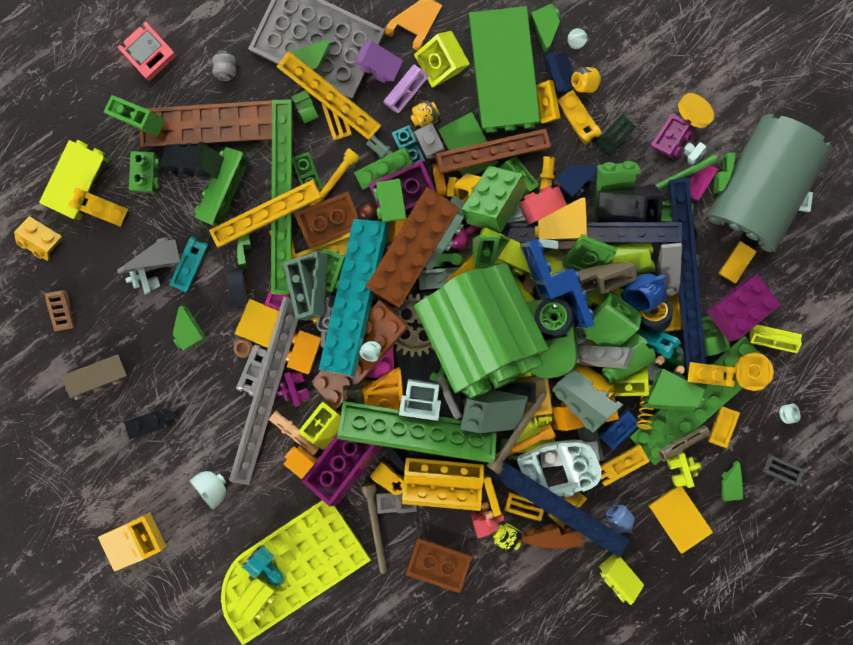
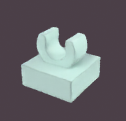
[684,142,706,166]

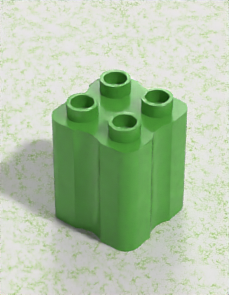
[414,263,549,399]

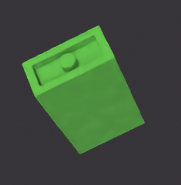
[594,161,641,223]

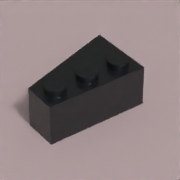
[160,142,224,180]

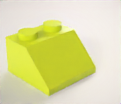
[414,31,470,88]

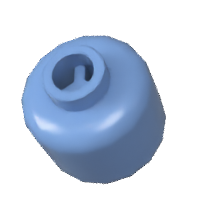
[606,505,635,534]

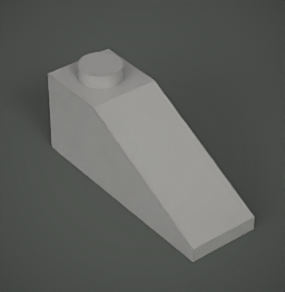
[117,238,180,273]
[654,243,682,297]

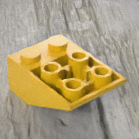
[98,512,166,572]

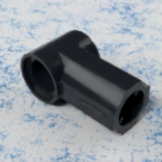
[379,446,407,473]

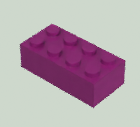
[302,433,383,507]

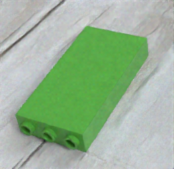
[468,6,540,134]

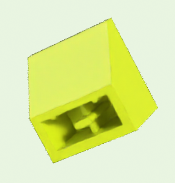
[298,400,341,451]
[599,554,644,605]

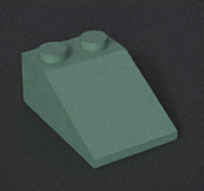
[460,389,528,433]

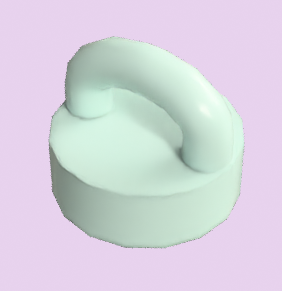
[567,28,587,49]
[359,341,381,362]
[779,403,800,424]

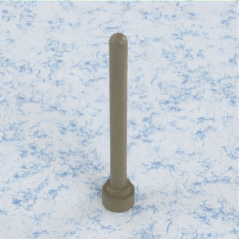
[487,391,546,475]
[361,483,387,574]

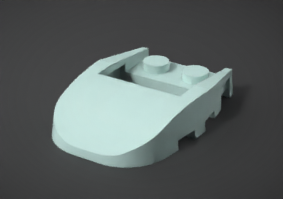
[517,440,601,497]

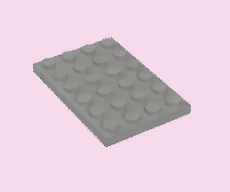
[248,0,385,100]

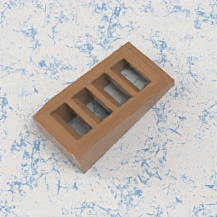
[45,290,74,331]

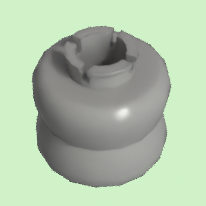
[212,51,236,81]

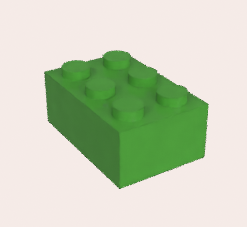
[462,166,527,233]

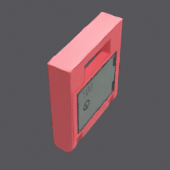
[118,21,177,81]

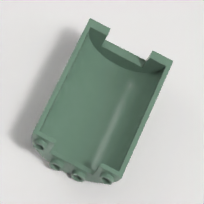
[706,114,833,253]

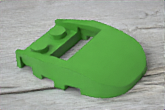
[526,296,578,378]

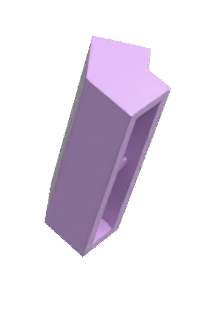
[384,64,429,113]

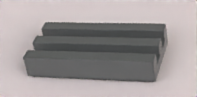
[761,454,805,487]

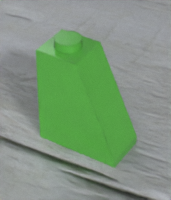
[643,369,705,410]

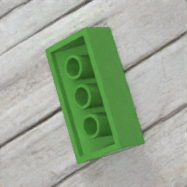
[194,147,250,227]

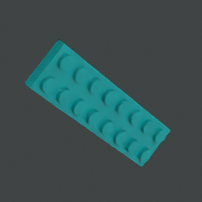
[319,219,390,377]

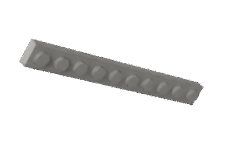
[229,296,298,485]

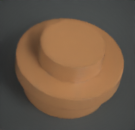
[234,339,253,358]

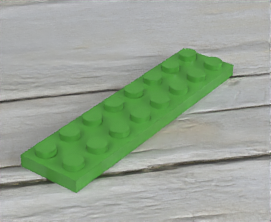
[629,336,759,465]
[337,401,497,463]

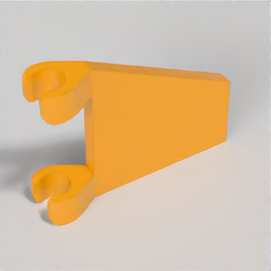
[385,0,442,51]

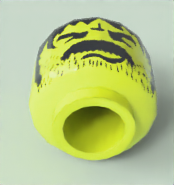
[493,523,522,552]

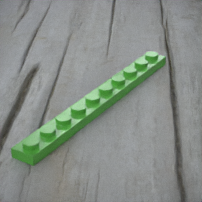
[271,100,293,294]

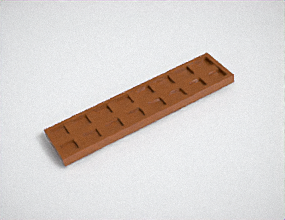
[139,99,295,148]

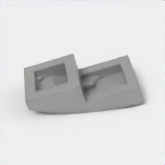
[375,492,417,514]

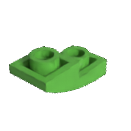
[292,151,323,190]

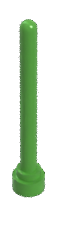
[656,155,718,191]

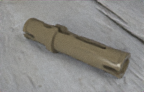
[657,425,710,461]

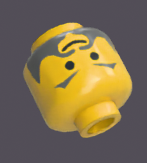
[571,67,601,93]
[410,100,440,128]

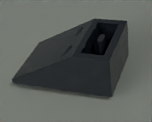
[597,184,664,223]

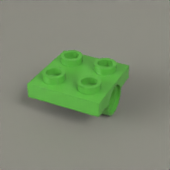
[702,315,731,356]

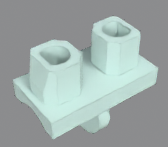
[125,269,160,295]

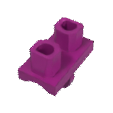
[277,371,311,407]

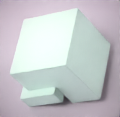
[399,379,441,421]

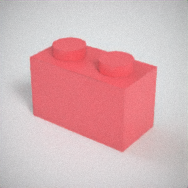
[519,185,567,225]

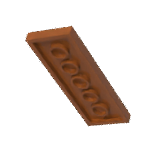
[365,187,460,308]
[311,299,409,410]

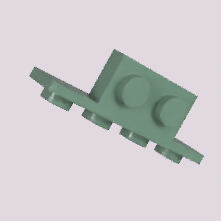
[425,196,466,270]

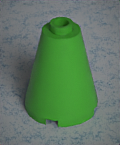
[602,333,656,384]

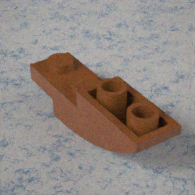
[521,523,586,549]

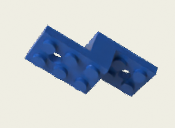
[520,239,595,328]

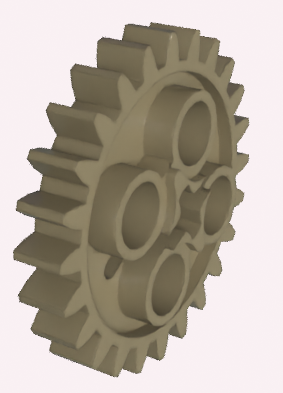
[390,294,434,357]

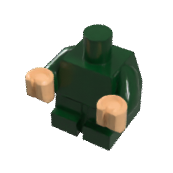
[655,345,685,375]

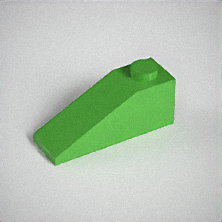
[104,95,165,137]

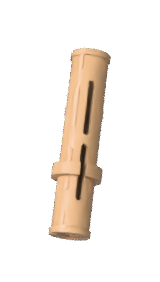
[269,410,319,456]

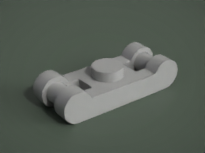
[236,344,268,397]

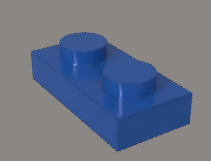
[598,409,640,450]

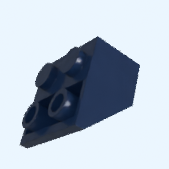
[552,165,597,203]

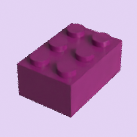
[369,160,436,213]
[706,274,781,341]

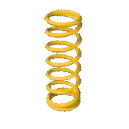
[637,385,654,429]

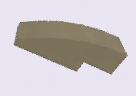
[577,263,637,294]

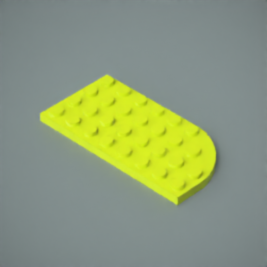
[221,500,371,645]

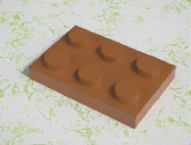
[294,191,360,249]
[406,537,472,593]

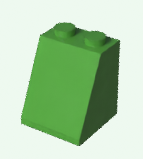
[580,291,642,347]

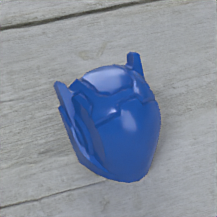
[621,274,667,312]

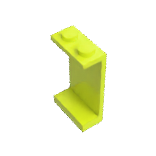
[39,140,109,221]

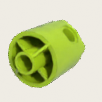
[607,243,655,276]

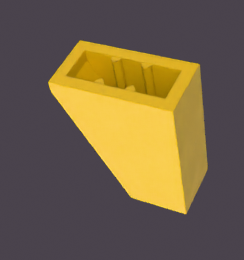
[535,198,587,242]

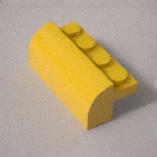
[402,458,484,511]

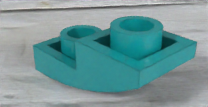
[392,125,426,164]

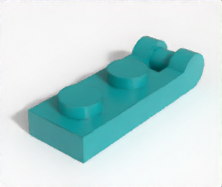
[169,236,210,293]
[635,328,681,358]

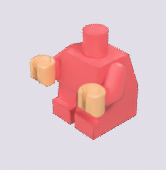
[470,502,505,538]

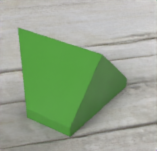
[473,235,511,269]

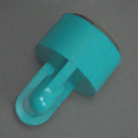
[242,545,284,586]

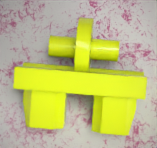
[667,453,701,488]

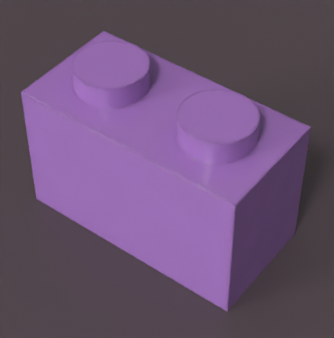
[355,41,403,83]

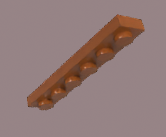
[435,129,551,174]

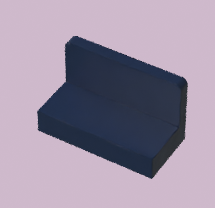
[544,52,575,95]

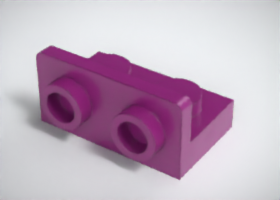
[651,113,694,161]

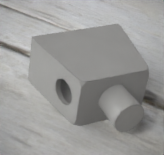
[413,123,444,165]

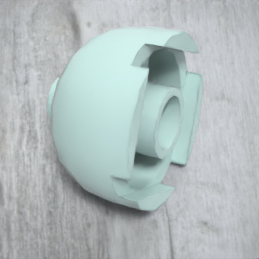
[189,471,226,510]

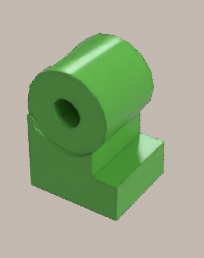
[291,90,319,123]

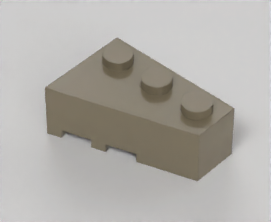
[61,354,127,401]

